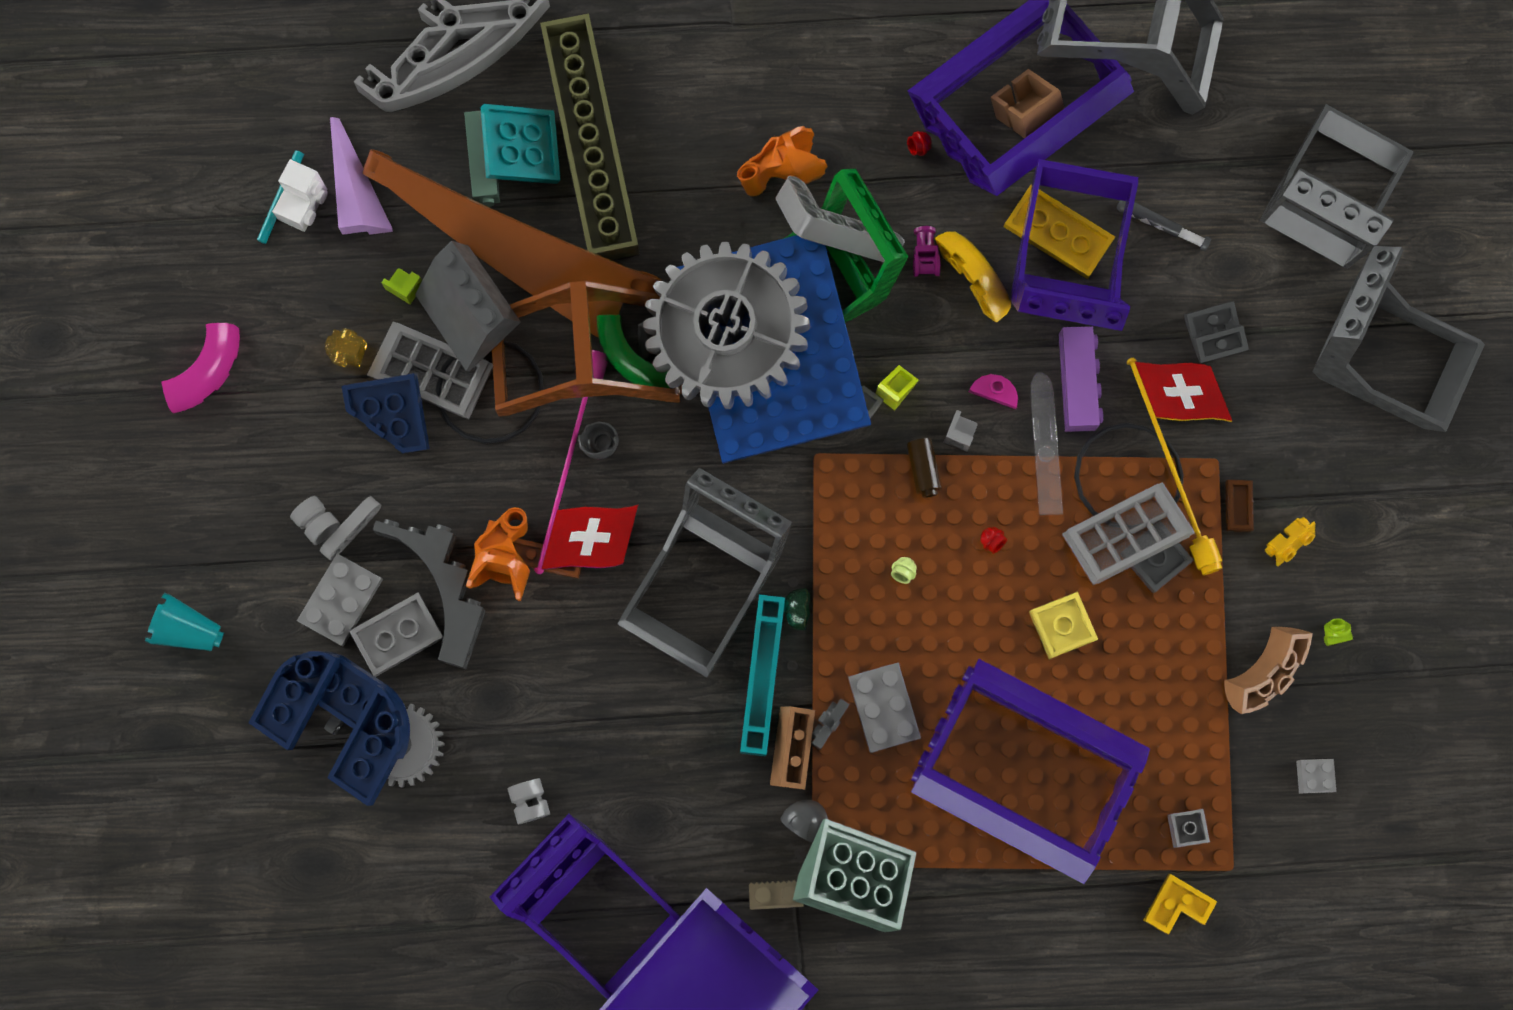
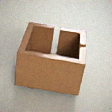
[991,69,1064,138]

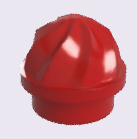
[907,131,932,156]
[980,527,1007,554]

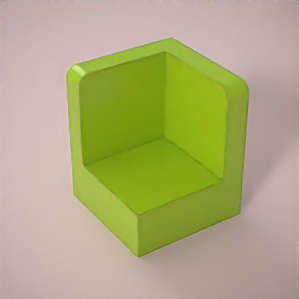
[381,268,422,304]

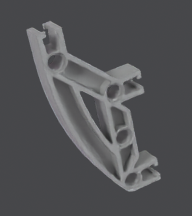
[354,0,550,112]

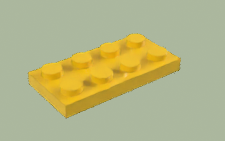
[1003,185,1115,279]

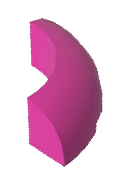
[161,323,240,413]

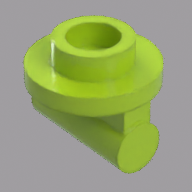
[1324,618,1353,646]

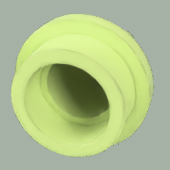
[891,557,917,584]

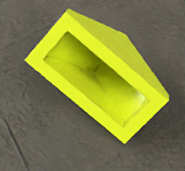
[875,365,919,410]

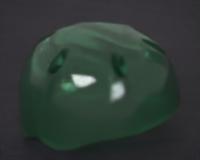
[784,587,810,630]

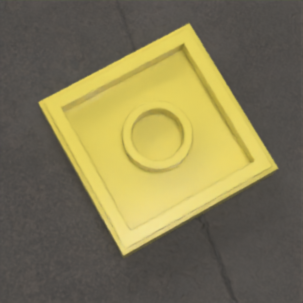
[1029,592,1098,659]

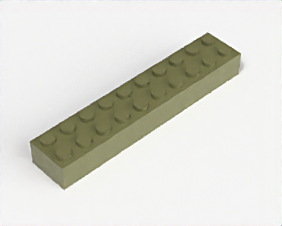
[540,13,639,260]

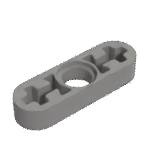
[320,496,381,560]

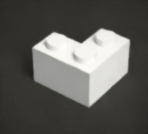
[272,159,327,232]

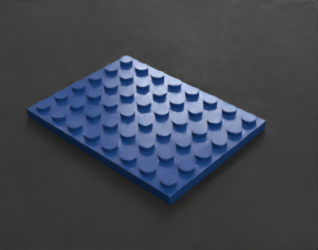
[677,235,871,464]

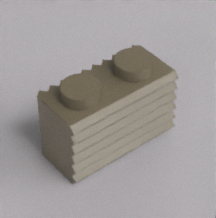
[748,880,804,910]

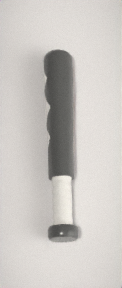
[1117,200,1211,251]

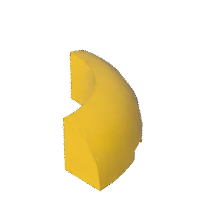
[935,232,1011,322]

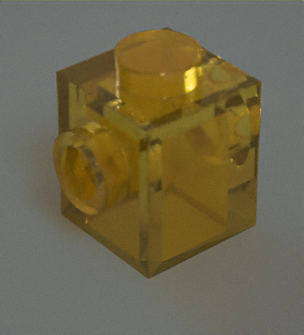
[325,328,367,368]

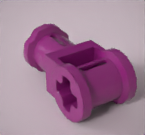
[913,226,940,277]

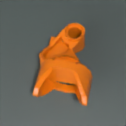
[737,126,828,196]
[466,507,530,601]

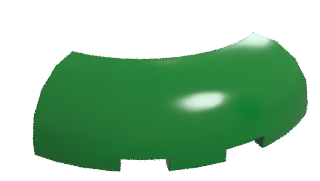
[596,315,670,389]

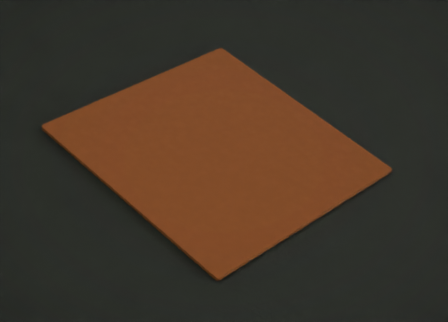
[812,453,1234,871]

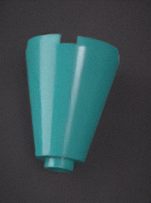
[145,593,224,651]

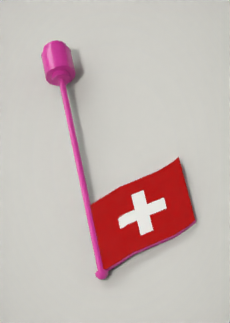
[534,350,638,574]

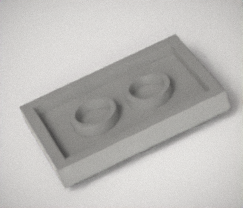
[297,554,383,647]
[349,592,444,677]
[848,662,921,753]

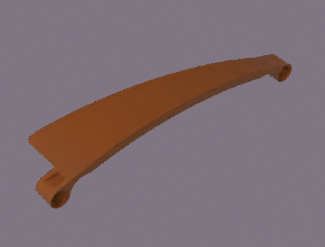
[362,149,661,337]

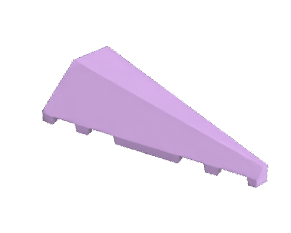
[330,117,393,235]

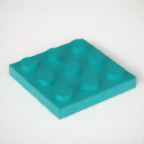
[481,104,560,184]

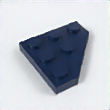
[342,373,430,453]

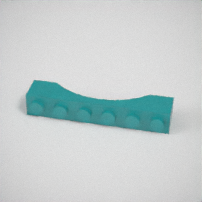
[740,595,785,757]

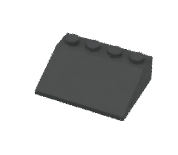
[415,241,521,372]

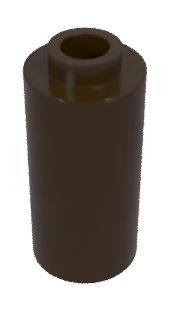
[907,438,942,498]

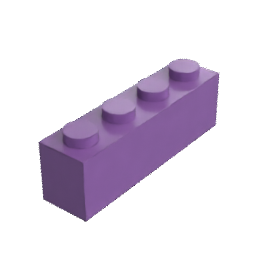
[1059,326,1103,432]

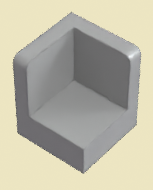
[943,410,978,452]

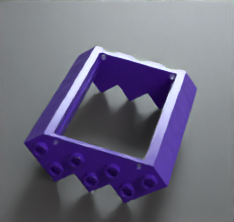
[908,0,1134,196]
[911,659,1150,884]

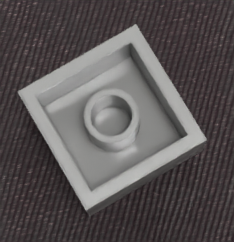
[1296,759,1336,794]
[1167,809,1210,848]

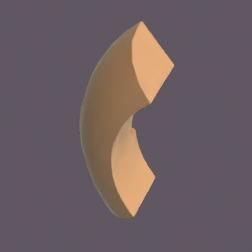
[1225,627,1313,714]

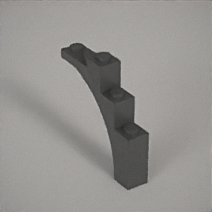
[373,519,486,670]

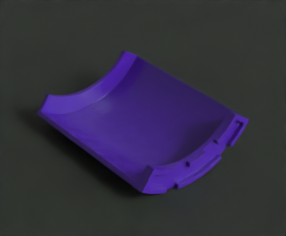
[599,888,818,1010]

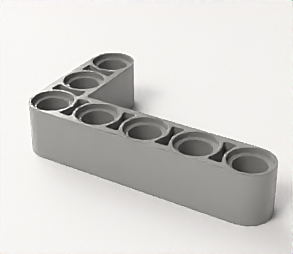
[776,176,905,262]

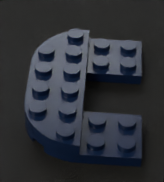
[249,651,410,806]

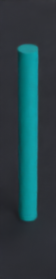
[257,150,304,244]

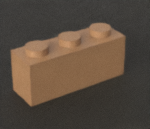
[770,706,815,790]

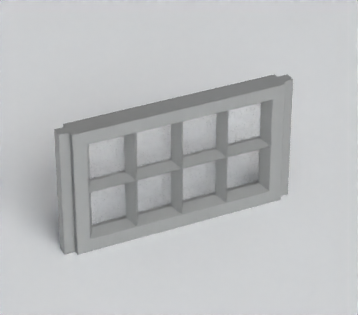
[367,322,493,419]
[1062,482,1195,585]

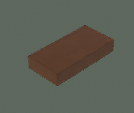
[1225,480,1254,532]

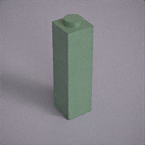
[464,111,500,207]

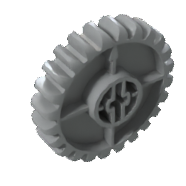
[643,242,810,409]

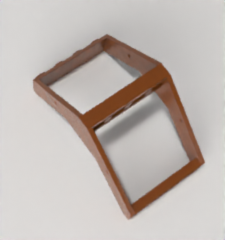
[492,281,683,416]

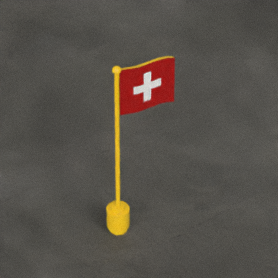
[1127,358,1232,575]

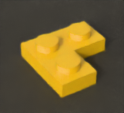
[1143,874,1217,934]

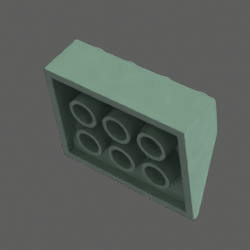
[793,819,917,932]

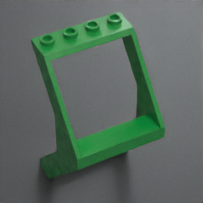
[783,168,908,323]

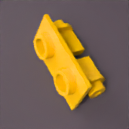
[1265,517,1315,566]

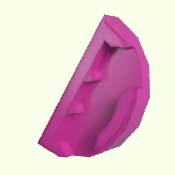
[968,374,1018,409]

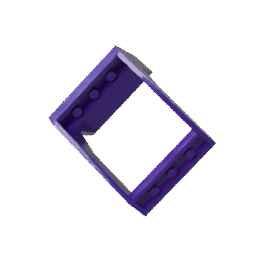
[1010,159,1139,331]
[490,814,681,1000]

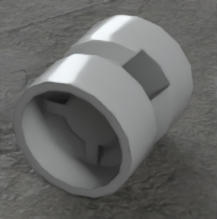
[290,496,340,545]
[507,778,550,825]

